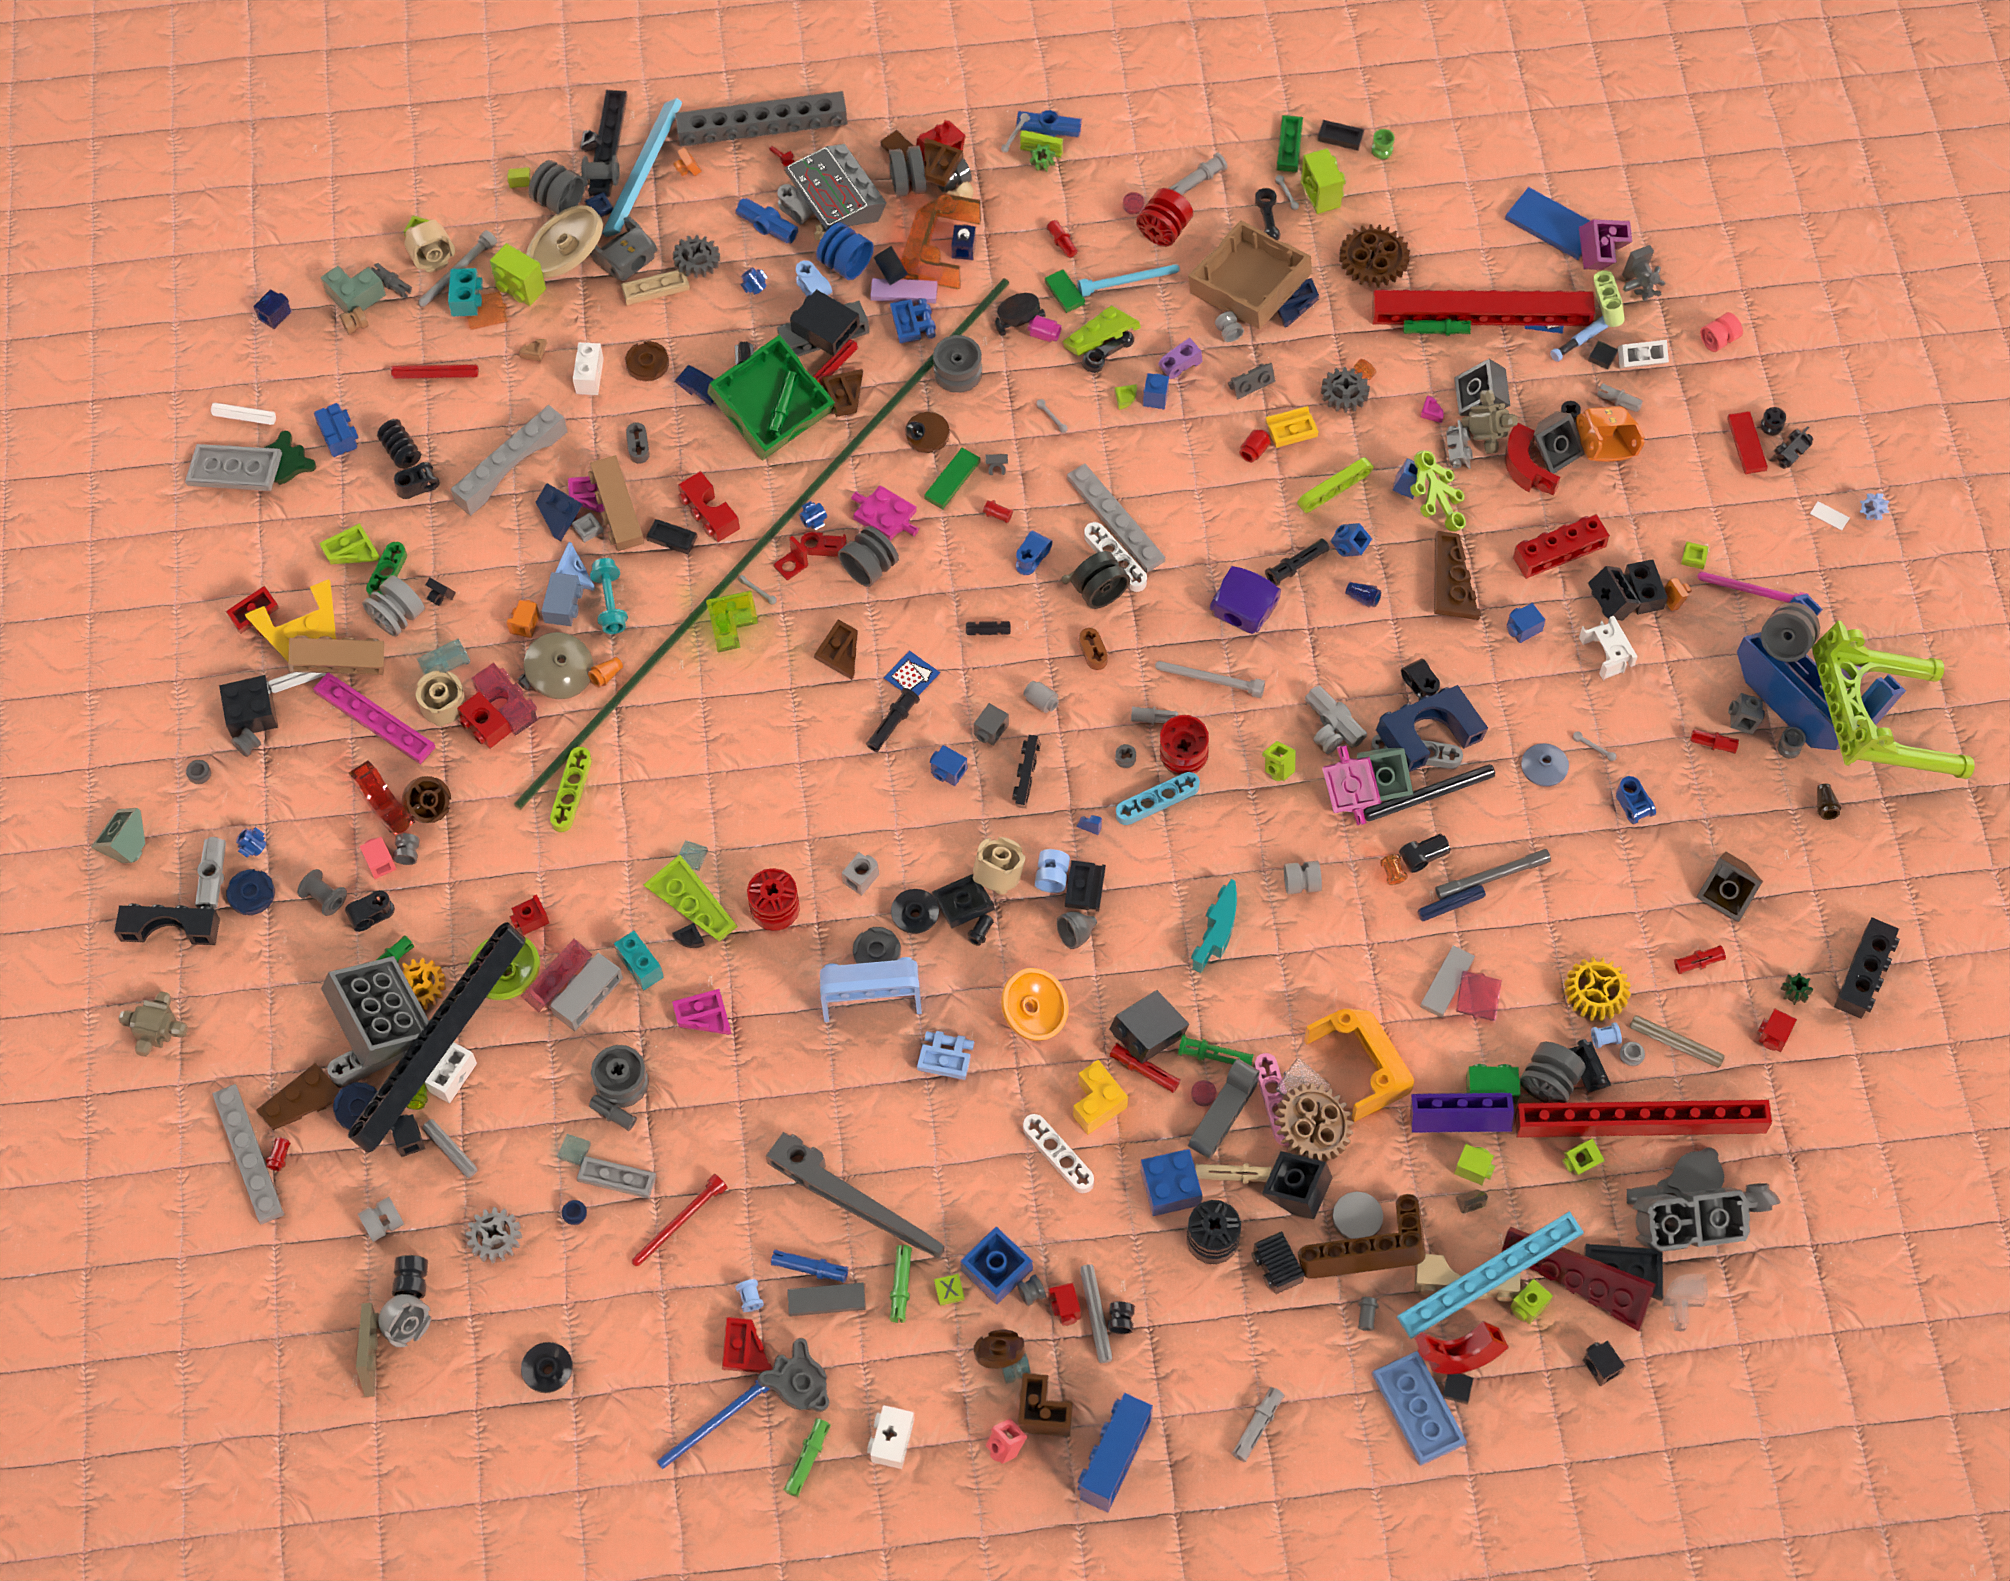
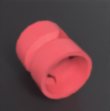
[1700,312,1743,352]

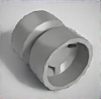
[1284,861,1322,895]
[358,1197,405,1242]

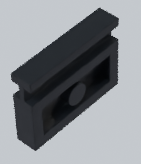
[1065,860,1106,912]

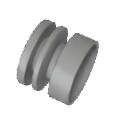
[362,575,425,637]

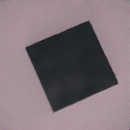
[932,874,995,929]

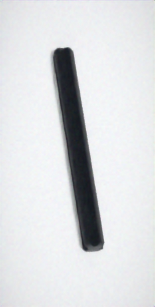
[1363,764,1496,822]

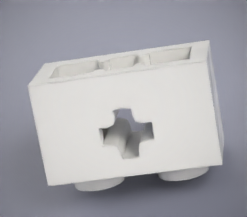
[1618,340,1669,369]
[573,342,604,395]
[425,1042,477,1104]
[867,1405,915,1469]

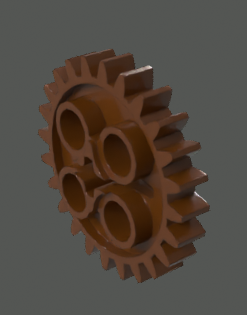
[1339,224,1410,288]

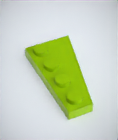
[643,854,738,942]

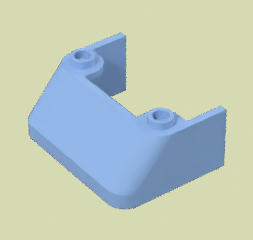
[820,957,922,1022]

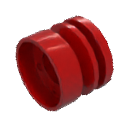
[1136,188,1193,247]
[1160,715,1209,775]
[747,868,800,931]

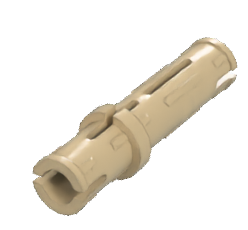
[1196,1164,1271,1184]

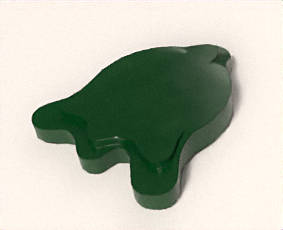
[264,431,316,485]

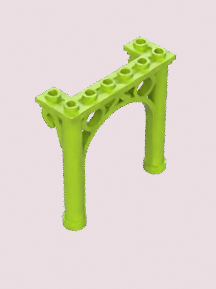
[1811,621,1975,779]

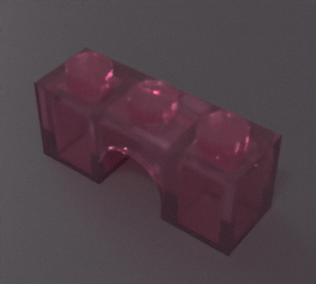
[471,662,538,736]

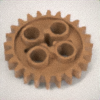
[1274,1083,1354,1162]

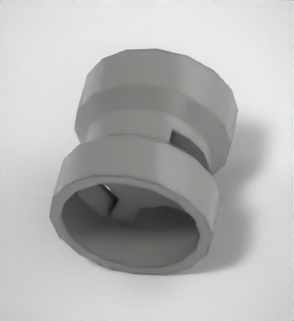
[1215,311,1244,342]

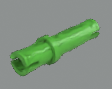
[889,1245,912,1323]
[783,1418,831,1497]

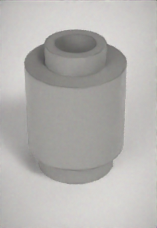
[1023,681,1059,713]

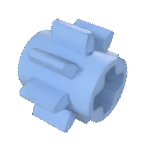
[1860,493,1889,520]

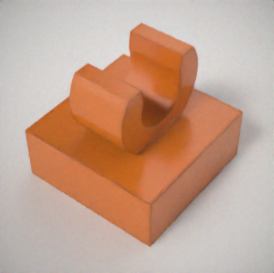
[673,147,702,176]
[1664,578,1692,611]

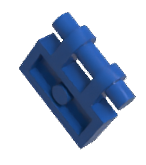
[890,298,936,344]

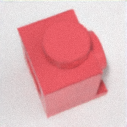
[985,1418,1027,1464]

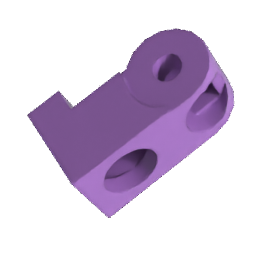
[1158,337,1203,379]

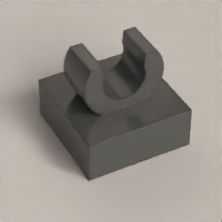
[985,454,1008,475]

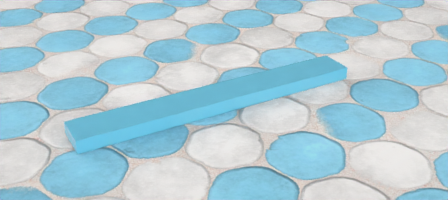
[602,98,682,238]
[1397,1211,1584,1339]

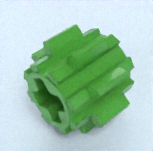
[1030,144,1056,172]

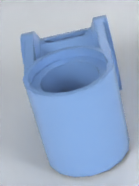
[796,261,832,297]

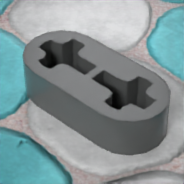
[626,422,650,464]

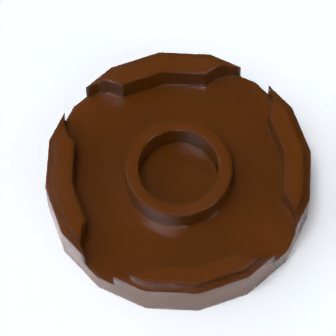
[625,341,669,382]
[905,412,950,453]
[974,1329,1025,1369]

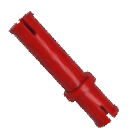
[1109,1043,1181,1093]

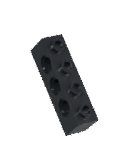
[1834,917,1900,1019]

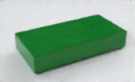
[1045,269,1085,313]

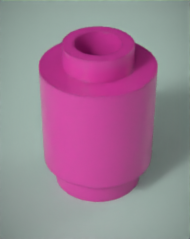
[1027,315,1062,342]

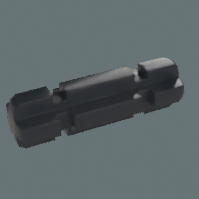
[966,621,1011,635]

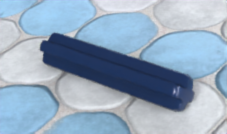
[1417,885,1486,921]

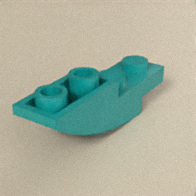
[1191,879,1237,974]

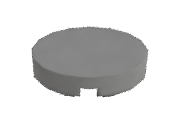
[1332,1191,1383,1239]

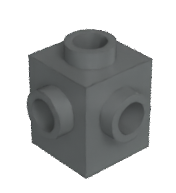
[1728,693,1765,735]

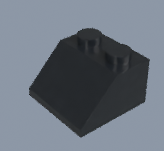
[1262,1151,1333,1220]

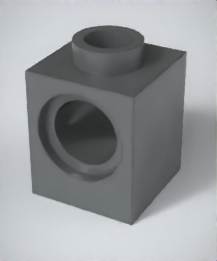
[974,703,1009,746]

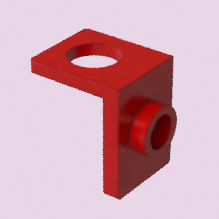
[773,536,809,581]

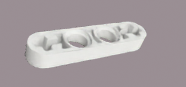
[1084,522,1147,592]
[1023,1114,1094,1193]

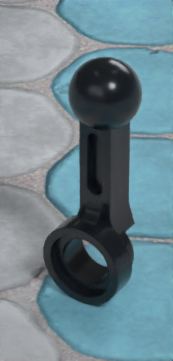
[1255,188,1280,241]
[1082,331,1135,373]

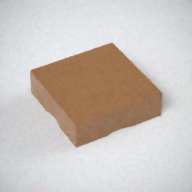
[1188,220,1312,330]

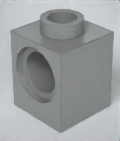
[842,852,879,896]

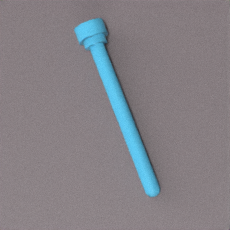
[1077,264,1180,297]

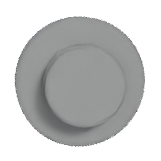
[1620,1042,1645,1066]

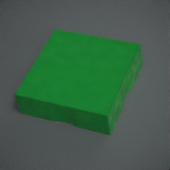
[707,334,835,461]

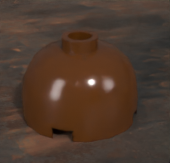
[402,776,451,823]

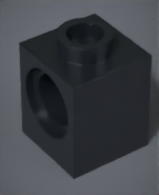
[391,1114,425,1157]
[1582,1340,1625,1386]

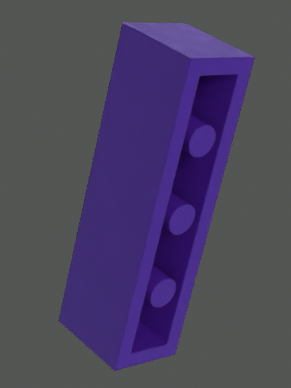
[1410,1093,1514,1133]

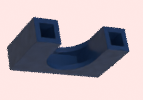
[1376,685,1488,772]

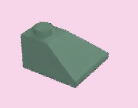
[1357,748,1414,801]
[91,808,145,863]

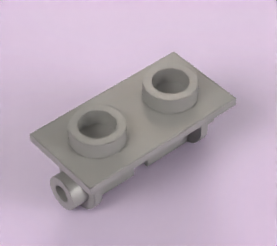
[1446,420,1473,469]

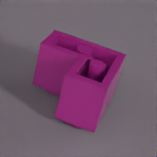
[1579,219,1633,270]

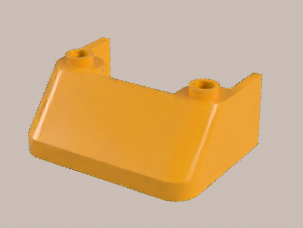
[1304,1009,1414,1122]

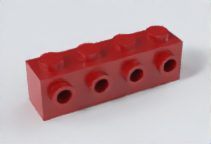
[1513,514,1610,579]

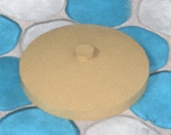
[527,205,603,278]

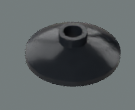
[891,889,939,934]
[521,1342,573,1393]

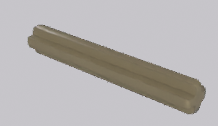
[1630,1015,1725,1068]

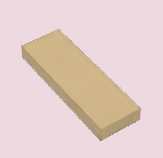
[621,270,690,305]

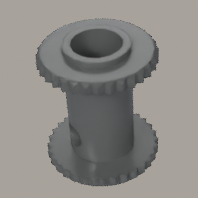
[581,155,620,186]
[297,869,347,916]

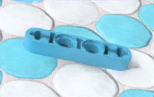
[1116,772,1200,825]

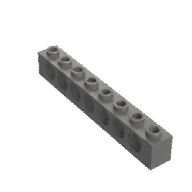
[675,91,848,146]

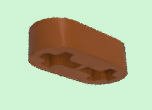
[1079,628,1108,670]

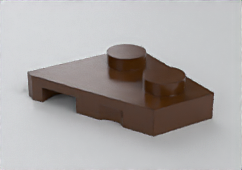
[822,369,863,417]

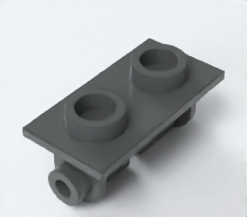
[1228,363,1275,400]

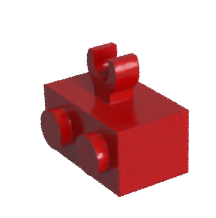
[916,120,966,161]
[226,586,279,637]

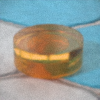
[1354,359,1376,380]

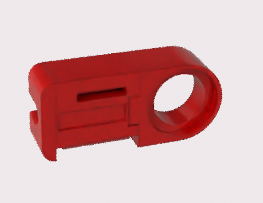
[801,532,847,557]

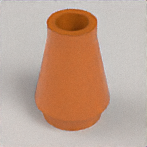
[588,657,623,687]

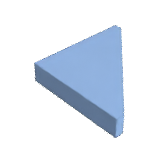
[555,542,595,591]

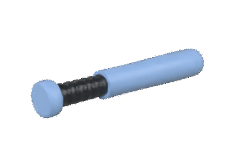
[1550,315,1609,362]

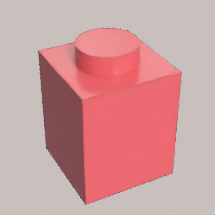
[359,837,397,879]

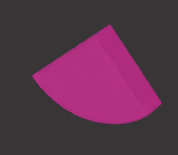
[1421,395,1444,423]

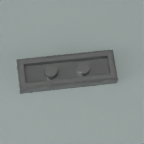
[787,1283,866,1316]

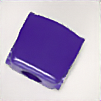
[1210,566,1281,634]

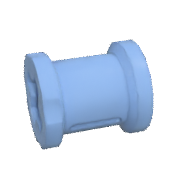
[1591,1022,1622,1049]
[735,1279,764,1312]

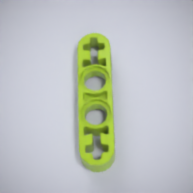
[1297,457,1374,513]
[550,747,592,832]

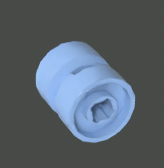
[1035,849,1070,893]

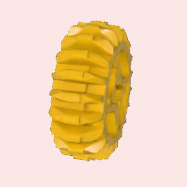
[1564,956,1631,1022]

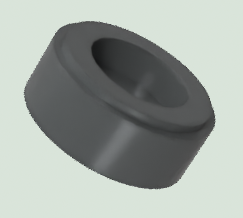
[186,760,211,784]

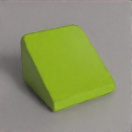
[508,167,531,188]

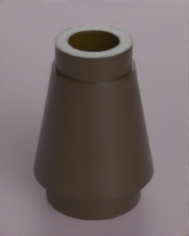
[1817,783,1841,820]

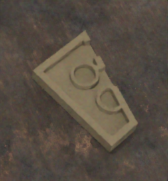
[356,1303,379,1397]

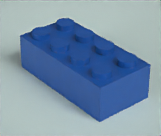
[1077,1392,1153,1513]

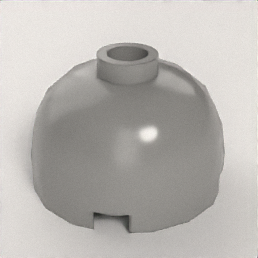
[378,1294,431,1347]

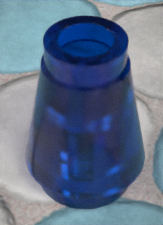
[1345,582,1382,608]

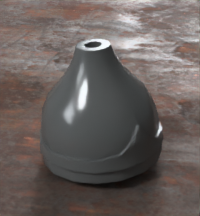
[1056,911,1097,949]

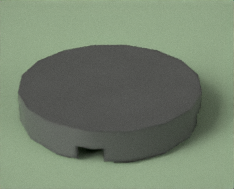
[853,927,901,964]

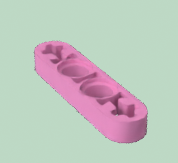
[1254,1053,1290,1146]

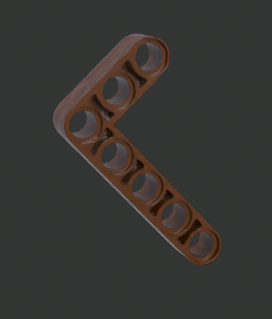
[1298,1194,1426,1279]

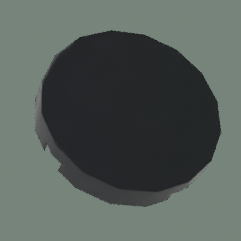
[997,293,1040,326]

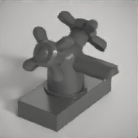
[1622,245,1665,301]

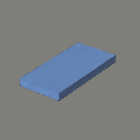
[1372,1351,1467,1466]

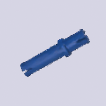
[771,1249,849,1283]

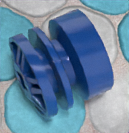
[816,222,874,280]

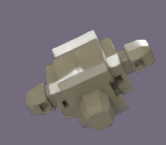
[1461,390,1518,454]
[118,991,188,1057]

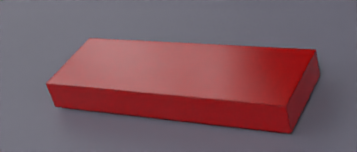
[1727,411,1768,474]

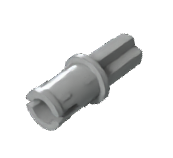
[1597,383,1643,412]
[1131,706,1178,725]

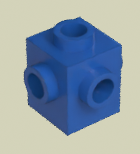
[1330,523,1372,557]

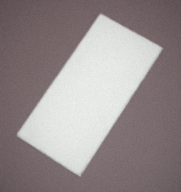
[1810,501,1850,530]

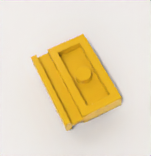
[1265,406,1319,448]

